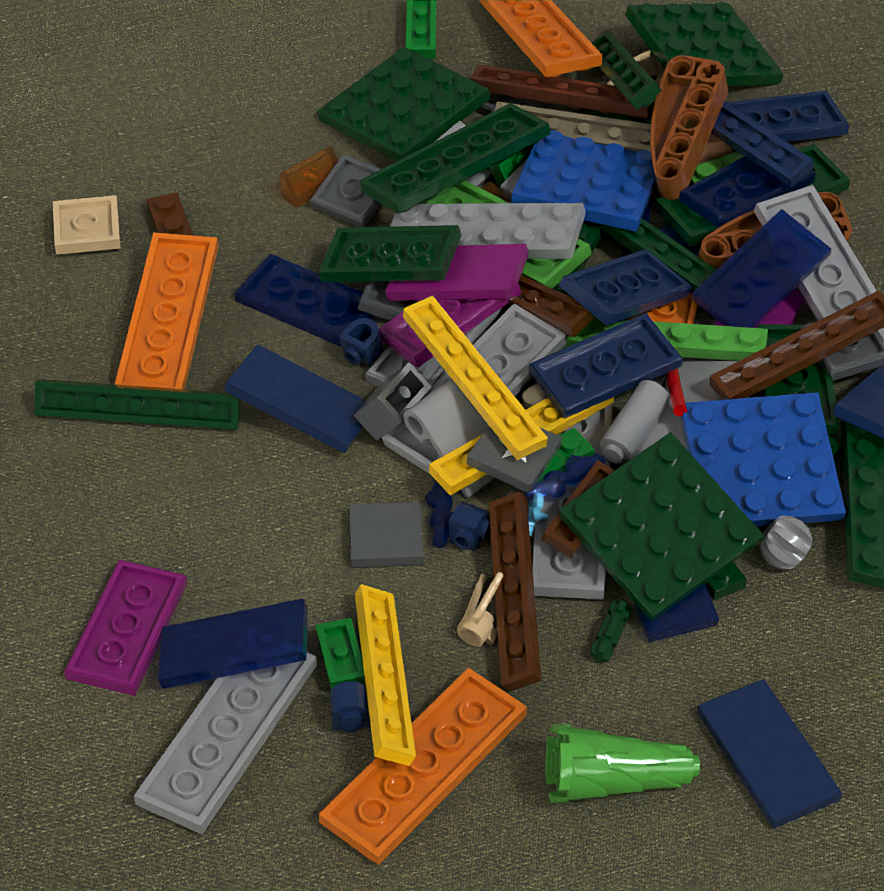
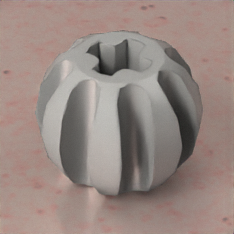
[759,515,813,570]

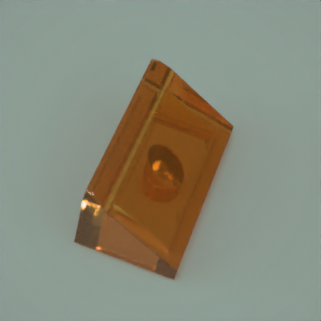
[280,146,338,208]

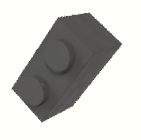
[353,362,432,441]

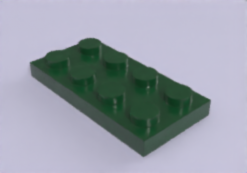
[319,225,462,282]
[757,324,839,434]

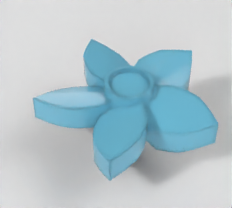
[528,492,549,536]

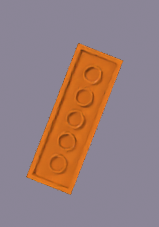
[478,0,602,77]
[115,232,219,389]
[319,667,527,865]

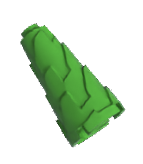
[545,724,700,803]

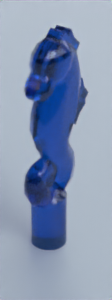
[524,453,606,501]
[424,479,460,548]

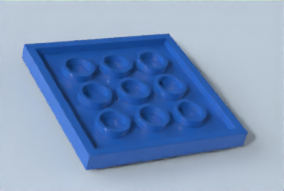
[511,130,656,232]
[681,393,846,527]

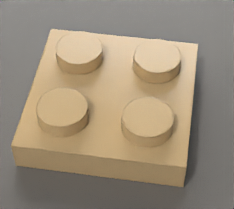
[53,195,121,255]

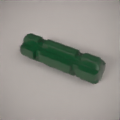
[590,599,632,663]

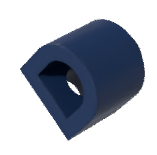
[339,318,383,366]
[449,502,491,551]
[330,681,371,733]

